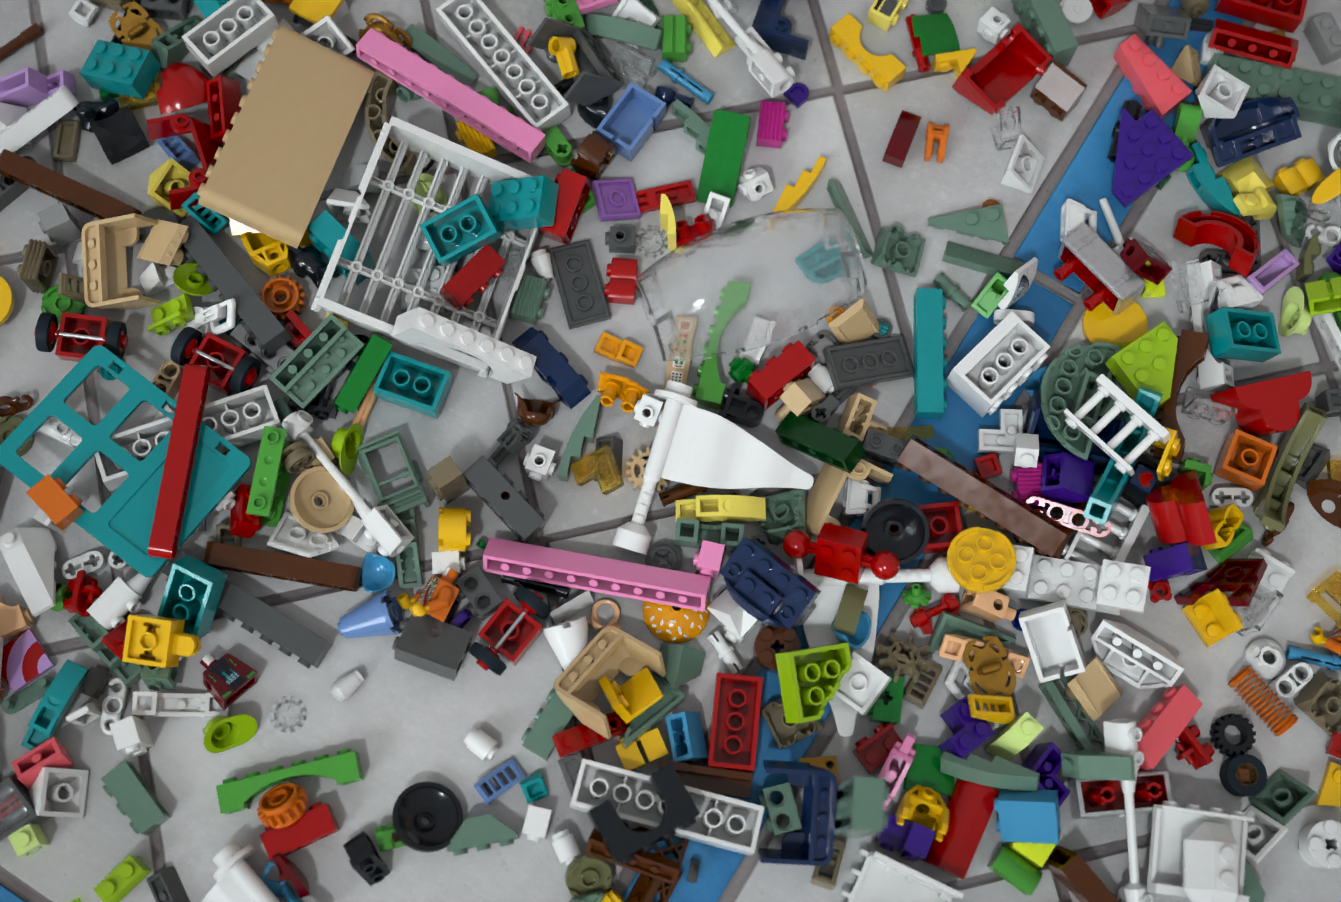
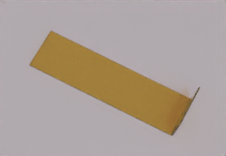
[887,425,935,440]

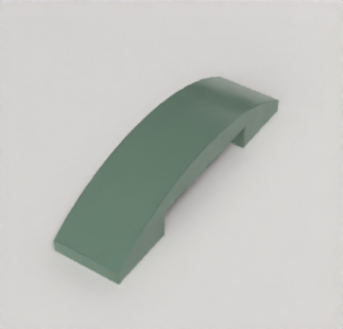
[585,14,662,51]

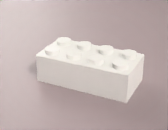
[182,0,280,77]

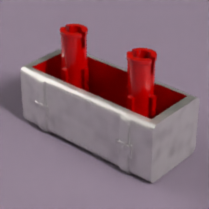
[1053,223,1146,316]
[1067,769,1173,819]

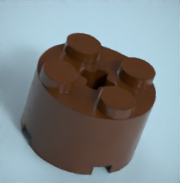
[570,130,617,180]
[753,625,800,673]

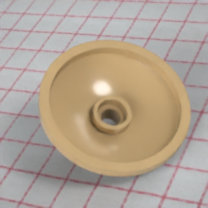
[289,466,355,533]

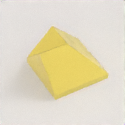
[1216,156,1275,198]
[147,158,190,218]

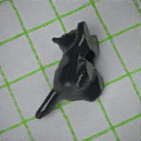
[72,94,121,133]
[287,245,339,289]

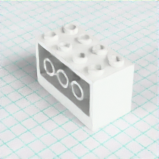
[947,311,1051,418]

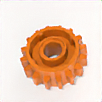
[258,275,307,323]
[257,782,309,828]

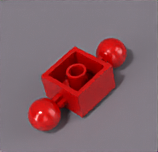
[782,522,900,584]

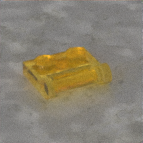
[1306,570,1341,630]

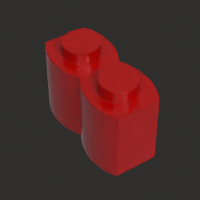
[605,257,638,305]

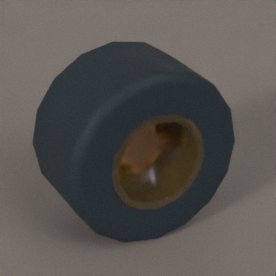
[1219,754,1267,797]

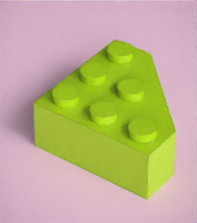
[1105,321,1178,407]
[775,642,852,723]

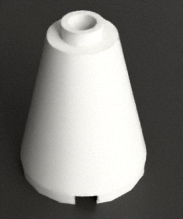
[543,616,589,670]

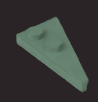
[928,204,1009,245]
[928,611,1016,653]
[622,671,686,749]

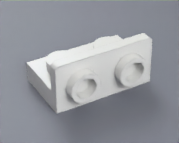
[1245,548,1296,598]

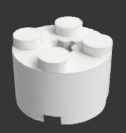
[1298,820,1341,869]

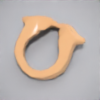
[587,599,621,629]

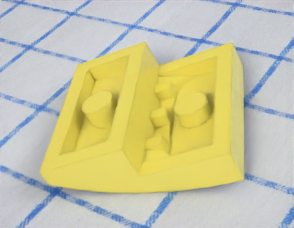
[660,194,677,251]

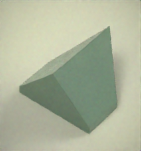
[659,643,705,689]

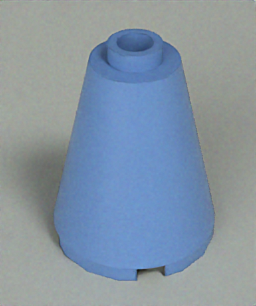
[337,590,404,639]

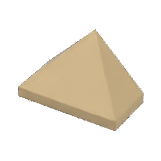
[1171,45,1203,88]

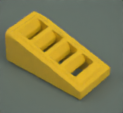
[967,694,1016,725]

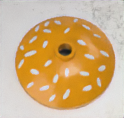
[643,599,710,644]

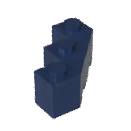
[512,327,591,409]

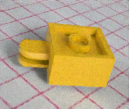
[122,614,201,668]

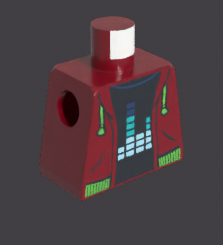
[1120,238,1172,285]
[200,653,258,710]

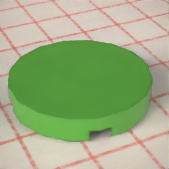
[41,284,86,326]

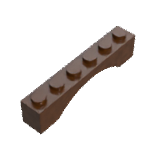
[1150,329,1209,465]

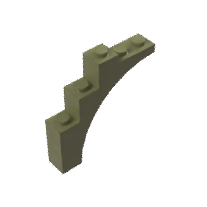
[1253,402,1327,533]

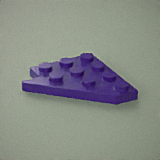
[1111,108,1194,208]

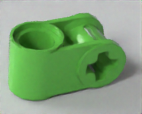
[543,125,573,167]

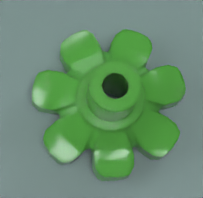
[902,583,931,609]

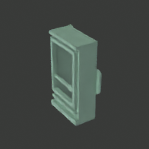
[357,430,430,515]

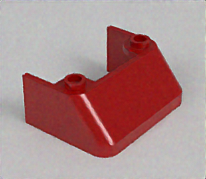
[147,113,220,210]

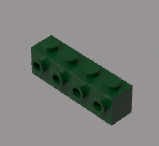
[775,411,865,474]

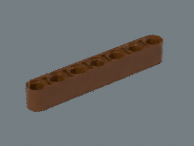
[0,149,142,220]
[203,542,362,592]

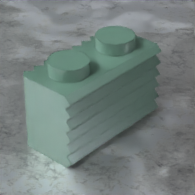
[510,273,551,325]

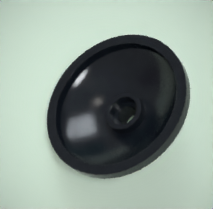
[860,498,930,565]
[392,782,463,852]

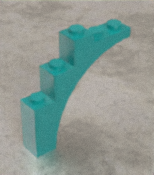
[1083,386,1163,525]

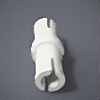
[707,630,745,674]

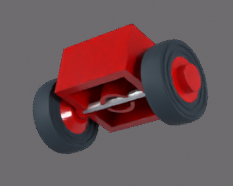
[34,312,128,362]
[170,327,261,396]
[468,586,552,676]

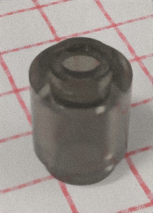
[81,664,112,699]

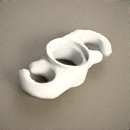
[1305,224,1341,247]
[100,677,128,735]

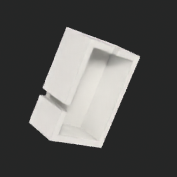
[1018,600,1086,683]

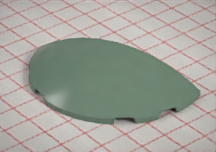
[1039,342,1121,460]

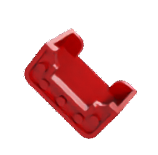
[952,23,1053,115]

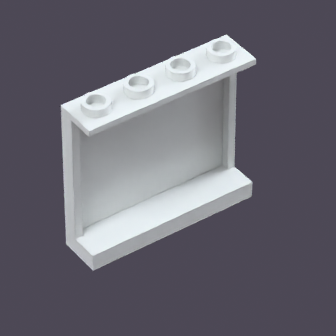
[1147,801,1255,902]

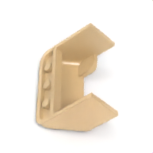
[81,213,161,310]
[805,459,894,542]
[554,626,666,739]

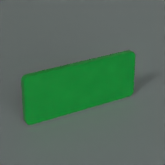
[696,110,751,208]

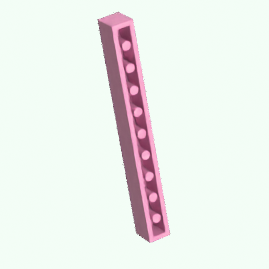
[356,28,546,164]
[483,537,711,612]

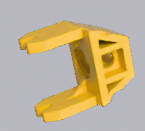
[239,233,293,277]
[895,784,949,842]

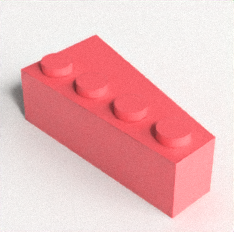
[1113,33,1192,120]
[1137,684,1203,772]

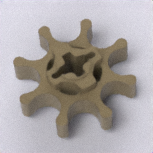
[875,633,932,683]

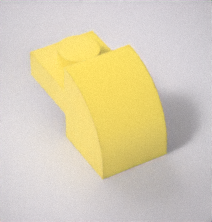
[1233,187,1277,220]

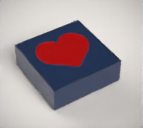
[1128,464,1158,495]

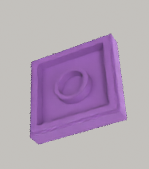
[591,178,642,222]

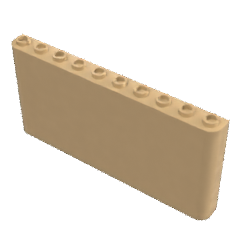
[197,25,375,249]

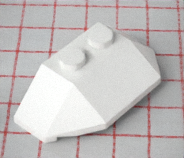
[1091,619,1184,689]
[1183,821,1238,902]

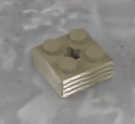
[17,238,59,294]

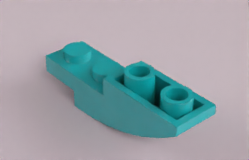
[1186,142,1240,217]
[21,659,89,750]

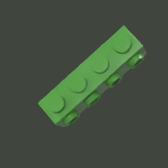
[544,0,585,29]

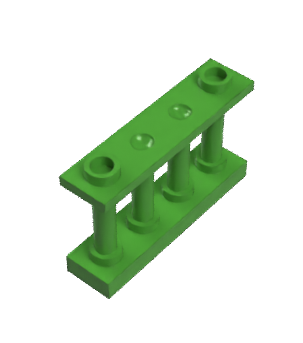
[246,426,295,527]

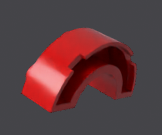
[1173,210,1260,277]

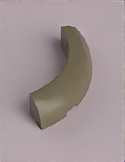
[364,70,417,175]

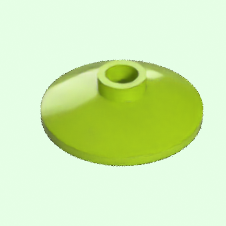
[173,263,213,296]

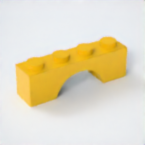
[829,13,906,92]

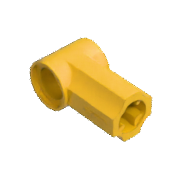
[548,36,580,79]

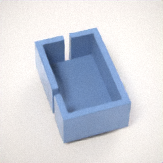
[596,82,666,162]

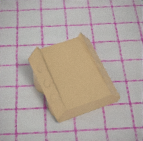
[136,219,189,267]
[829,299,879,345]
[1065,655,1123,722]

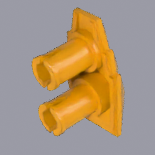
[597,372,650,413]

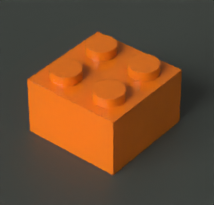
[1213,429,1278,492]

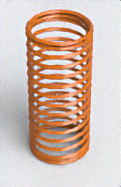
[1228,666,1298,736]

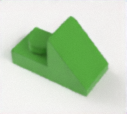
[971,272,1009,319]

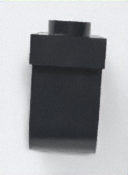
[289,382,337,420]
[717,383,764,428]
[343,831,391,886]

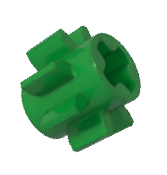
[728,358,755,384]

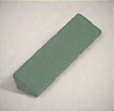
[827,178,873,261]
[942,241,1025,279]

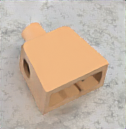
[958,589,1017,622]

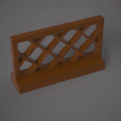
[585,822,689,885]

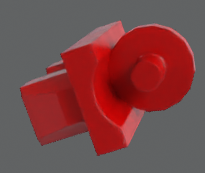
[676,214,715,250]
[63,570,103,617]
[1175,725,1215,770]

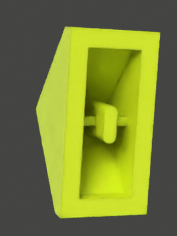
[1008,842,1056,868]

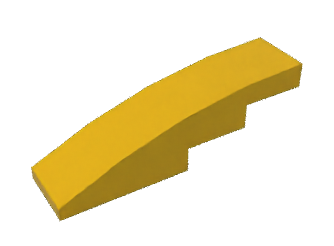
[768,156,827,229]

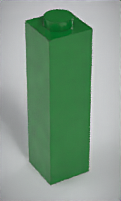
[333,332,393,414]

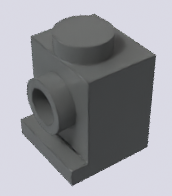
[605,226,636,254]

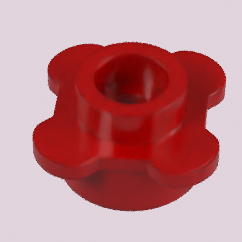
[1147,580,1172,603]

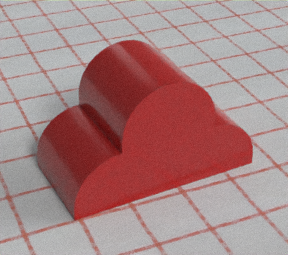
[1210,371,1312,437]
[1145,470,1217,546]

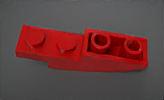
[551,711,632,758]

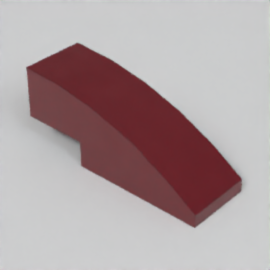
[882,110,921,168]

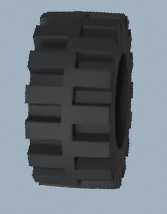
[1209,713,1256,756]

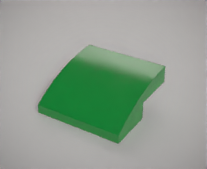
[912,13,960,56]
[903,743,954,796]

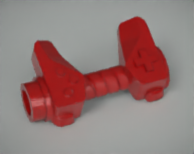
[909,593,961,635]

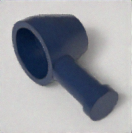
[655,86,694,108]

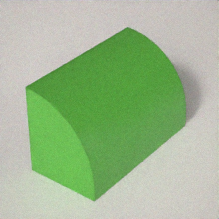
[987,844,1042,895]

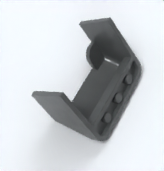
[527,17,624,106]

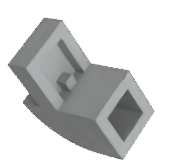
[343,164,393,196]

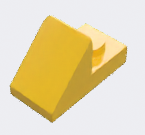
[932,48,976,80]

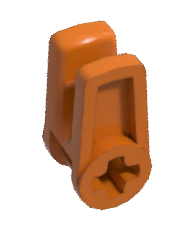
[924,122,949,163]

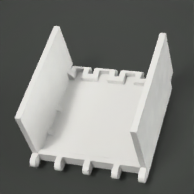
[840,848,964,902]

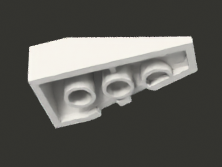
[0,527,57,617]

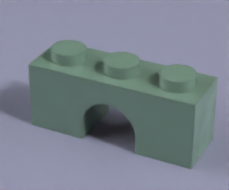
[674,518,744,551]

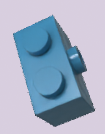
[666,711,708,763]

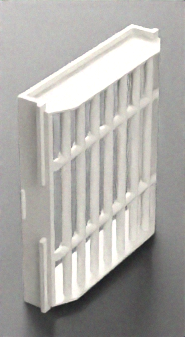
[311,116,540,378]

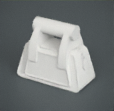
[1060,198,1097,242]
[1216,274,1264,310]
[842,477,881,519]

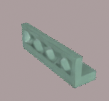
[1039,672,1105,752]

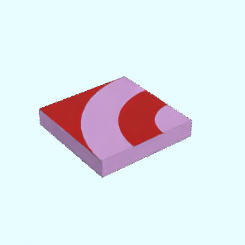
[1,629,55,693]

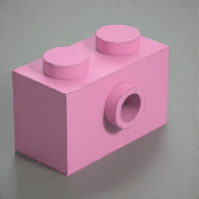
[693,540,725,581]

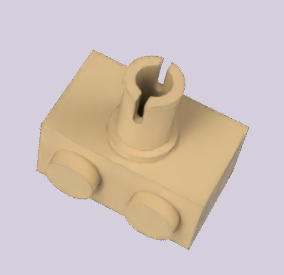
[775,378,826,422]
[836,392,887,442]

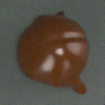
[514,392,562,426]

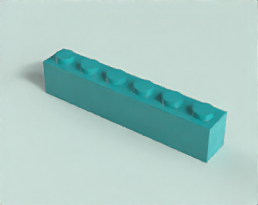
[913,288,947,419]

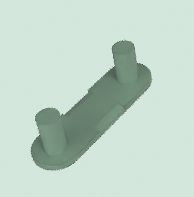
[1,676,54,714]

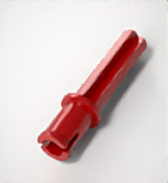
[905,14,931,73]

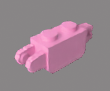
[877,733,916,811]

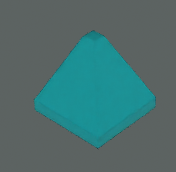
[520,769,549,804]

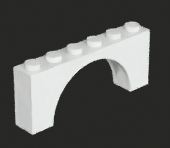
[391,307,537,384]

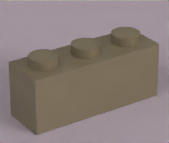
[427,455,470,504]

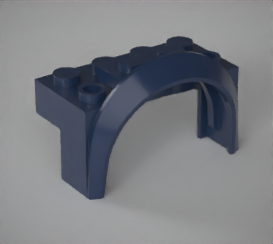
[719,535,821,629]

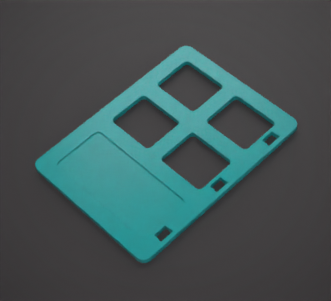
[0,345,251,578]

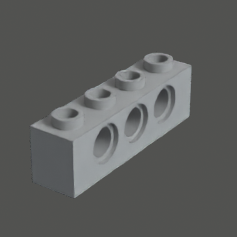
[230,320,294,375]

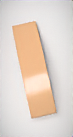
[938,634,1031,679]

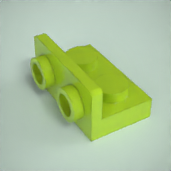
[147,294,195,336]

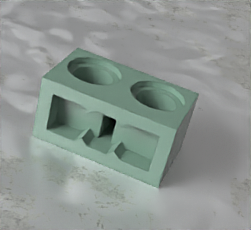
[758,782,802,836]

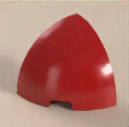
[157,63,209,115]

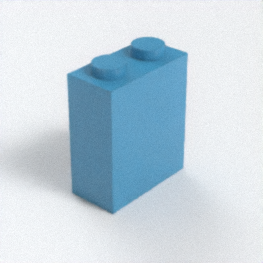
[994,788,1061,844]

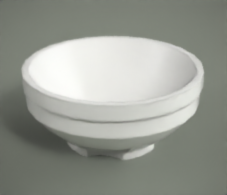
[1243,639,1286,680]

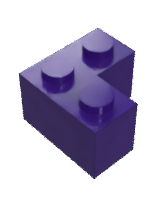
[1143,541,1208,582]
[938,695,995,758]
[1020,742,1071,807]
[875,813,936,862]

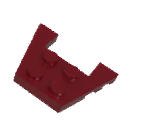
[1174,558,1267,607]

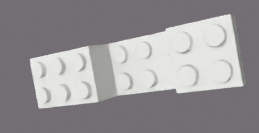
[1000,544,1151,616]

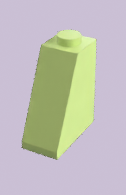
[985,711,1044,761]

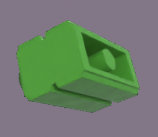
[662,15,691,62]

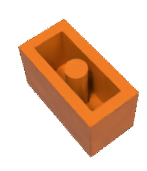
[26,474,84,531]

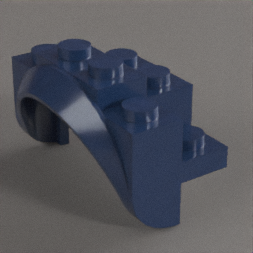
[1201,97,1302,168]

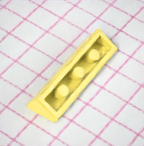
[671,0,736,57]

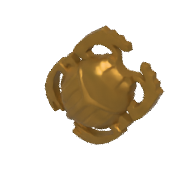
[108,1,164,51]
[359,13,412,51]
[963,635,1016,697]

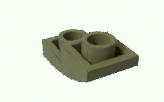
[1296,235,1322,282]
[832,583,868,636]

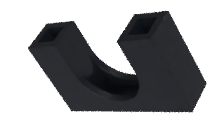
[587,763,700,865]

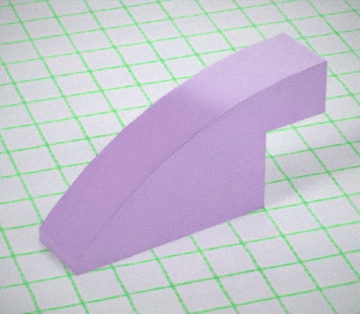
[0,67,76,107]
[1213,248,1300,311]

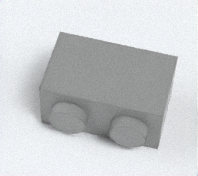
[1303,12,1341,65]
[38,202,82,247]

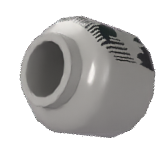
[805,334,837,365]

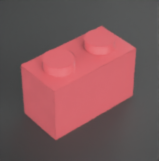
[11,736,74,790]

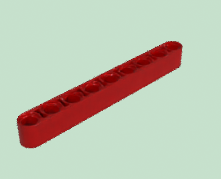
[148,363,210,559]

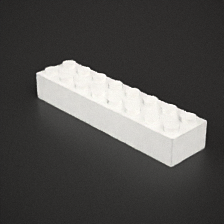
[436,0,571,133]
[94,384,282,491]
[569,758,765,856]

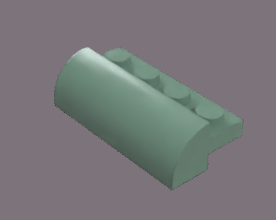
[269,314,365,410]

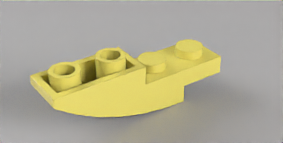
[675,495,767,523]

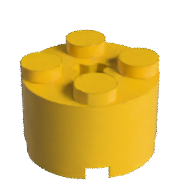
[438,507,471,552]

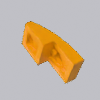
[593,331,644,368]

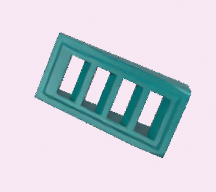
[181,191,229,235]

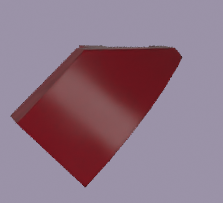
[272,853,310,898]

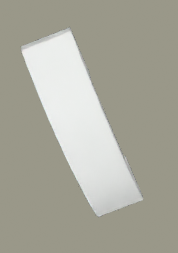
[131,691,229,718]

